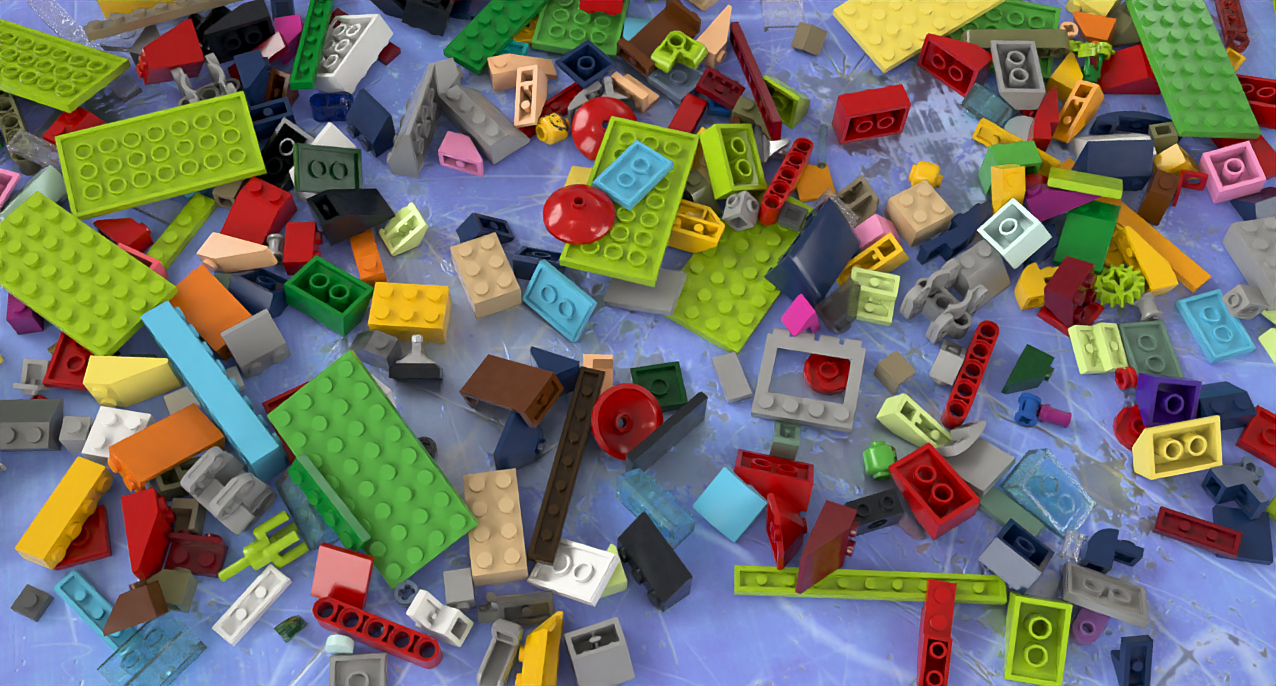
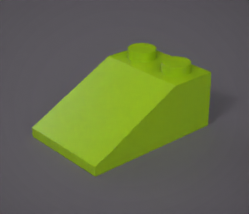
[1004,591,1073,686]

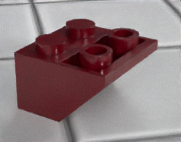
[1044,256,1097,328]

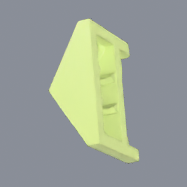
[378,202,428,256]

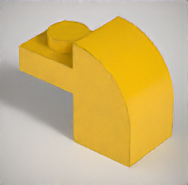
[1014,262,1058,310]

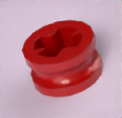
[1115,366,1138,390]

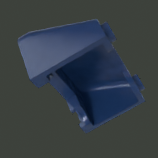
[764,197,861,310]

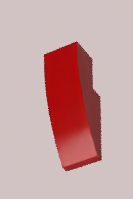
[1027,88,1059,152]

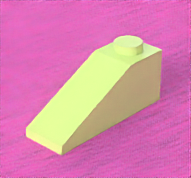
[876,393,953,460]

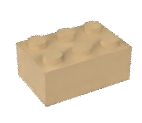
[450,232,522,319]

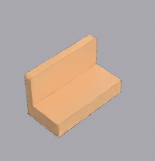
[610,71,659,114]

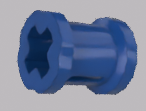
[1014,393,1042,427]

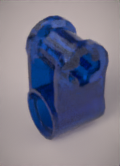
[309,91,354,123]

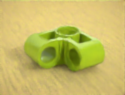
[650,31,708,73]

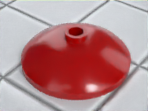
[571,97,638,162]
[543,184,615,245]
[591,383,664,461]

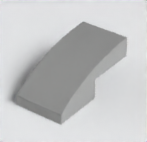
[935,420,986,458]

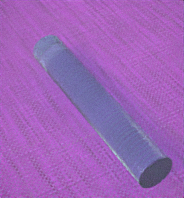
[817,124,828,169]

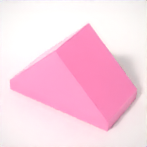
[853,214,901,252]

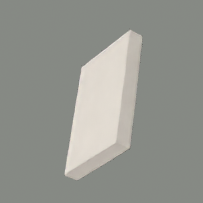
[527,538,620,607]

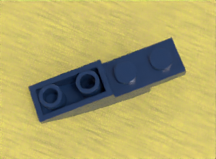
[916,200,992,265]

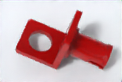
[1172,169,1208,207]

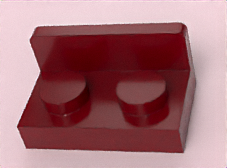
[694,66,746,111]
[164,530,229,578]

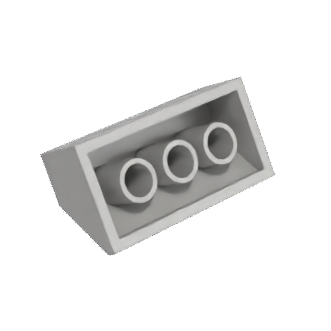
[438,85,530,164]

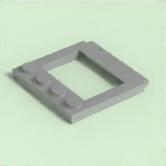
[751,327,866,433]

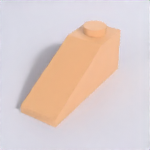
[696,4,732,69]
[487,54,557,92]
[514,64,548,128]
[196,232,278,273]

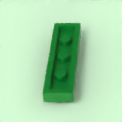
[287,453,371,552]

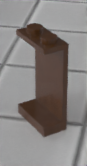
[617,0,701,79]
[459,354,564,428]

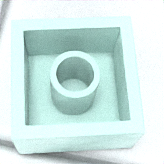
[977,198,1052,269]

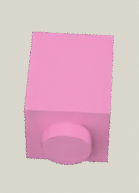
[438,131,484,177]

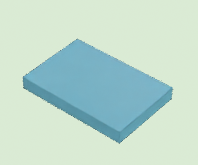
[592,140,674,211]
[521,259,597,343]
[1175,289,1256,364]

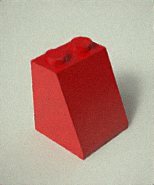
[136,19,205,85]

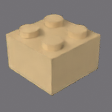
[884,180,954,247]

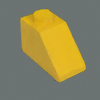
[1045,51,1083,103]
[1152,143,1201,180]

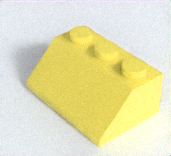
[1132,415,1223,480]

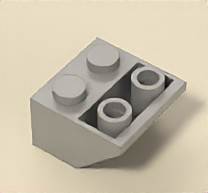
[564,617,635,686]

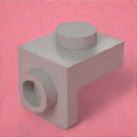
[13,358,50,395]

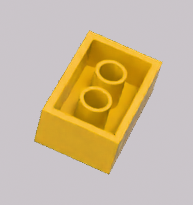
[368,282,452,343]

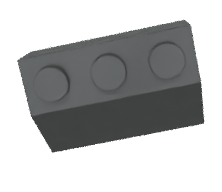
[0,399,64,452]

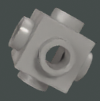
[722,190,760,232]

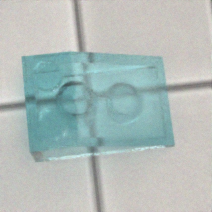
[999,448,1097,542]

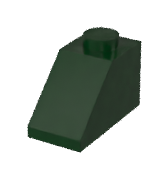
[1001,344,1055,395]

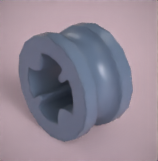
[394,580,419,608]

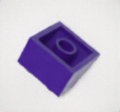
[1135,373,1202,427]

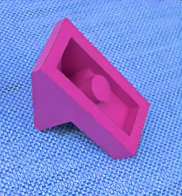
[781,294,821,337]

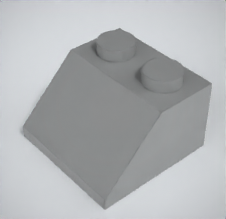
[953,239,1011,305]
[220,309,291,379]

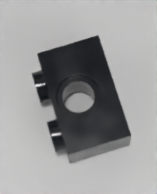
[844,488,905,536]

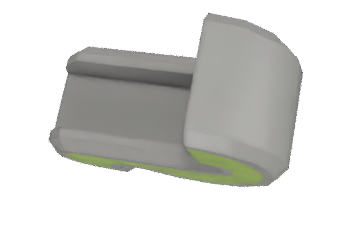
[476,618,524,686]

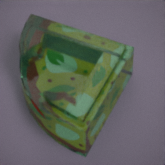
[274,615,308,643]

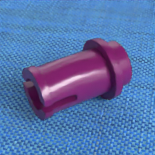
[1036,403,1072,428]

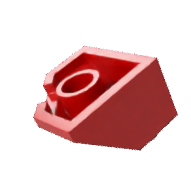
[765,493,807,570]

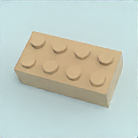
[463,468,529,587]

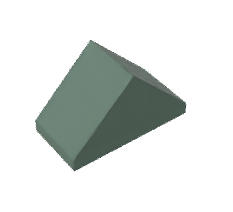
[769,420,801,460]

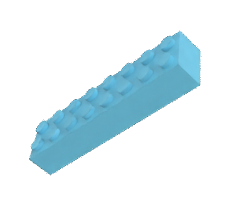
[140,300,288,483]

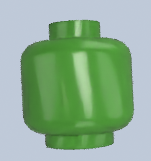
[862,441,898,481]

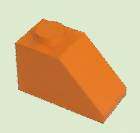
[1073,11,1117,45]

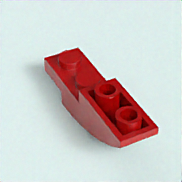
[917,579,957,686]

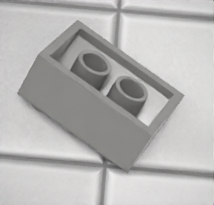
[990,40,1046,110]

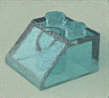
[960,83,1021,128]

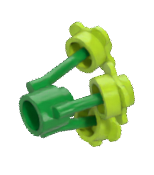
[1063,40,1115,84]

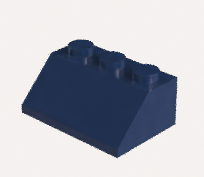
[1071,139,1154,191]

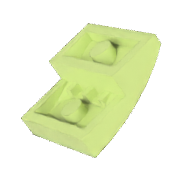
[842,267,900,327]
[1068,322,1129,374]

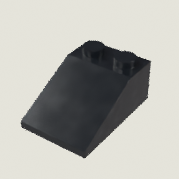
[204,0,275,64]
[402,0,456,37]
[255,117,316,191]

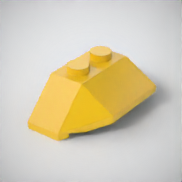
[667,199,725,253]
[515,611,564,686]

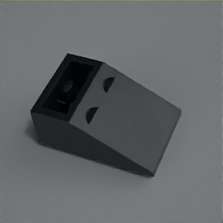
[306,188,396,246]

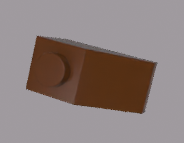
[1137,169,1181,226]
[103,579,169,636]

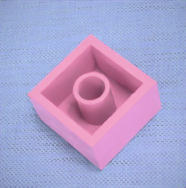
[1198,141,1267,204]

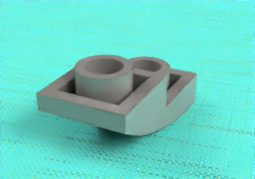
[568,81,602,125]

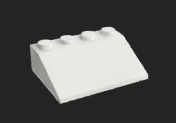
[314,14,394,96]

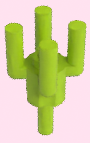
[218,510,311,582]

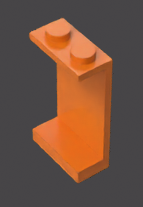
[169,264,252,361]
[108,403,225,492]

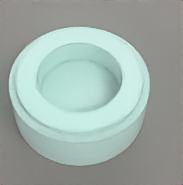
[325,635,355,655]

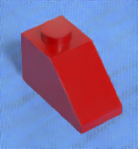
[93,218,154,253]

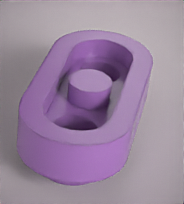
[1069,607,1110,646]

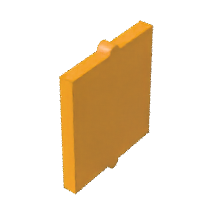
[795,164,836,202]

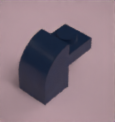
[1201,465,1269,520]
[1077,528,1144,574]

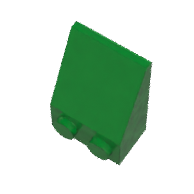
[1052,200,1121,275]

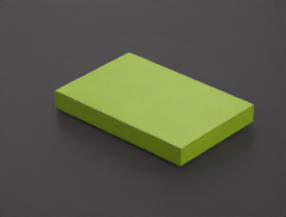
[1047,167,1123,199]

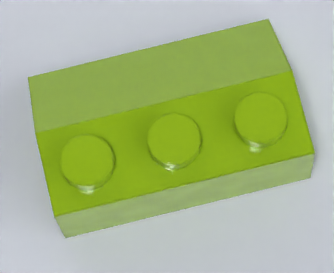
[699,124,767,200]

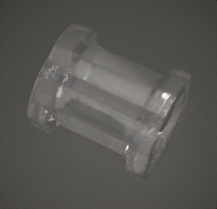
[1056,529,1088,563]

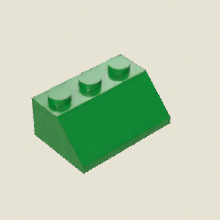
[284,255,374,337]

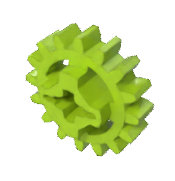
[1095,263,1145,308]

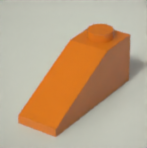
[349,229,388,288]

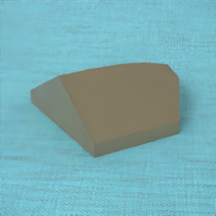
[830,175,879,227]

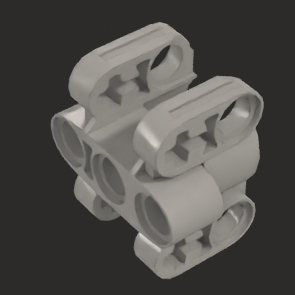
[171,53,243,106]
[899,258,989,345]
[180,446,277,535]

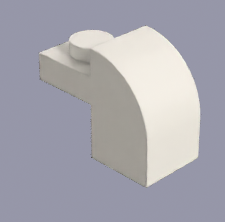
[406,589,474,647]

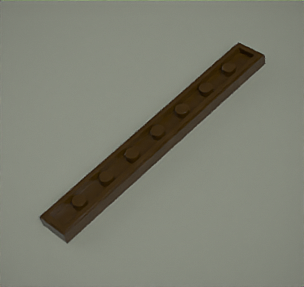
[526,366,605,566]

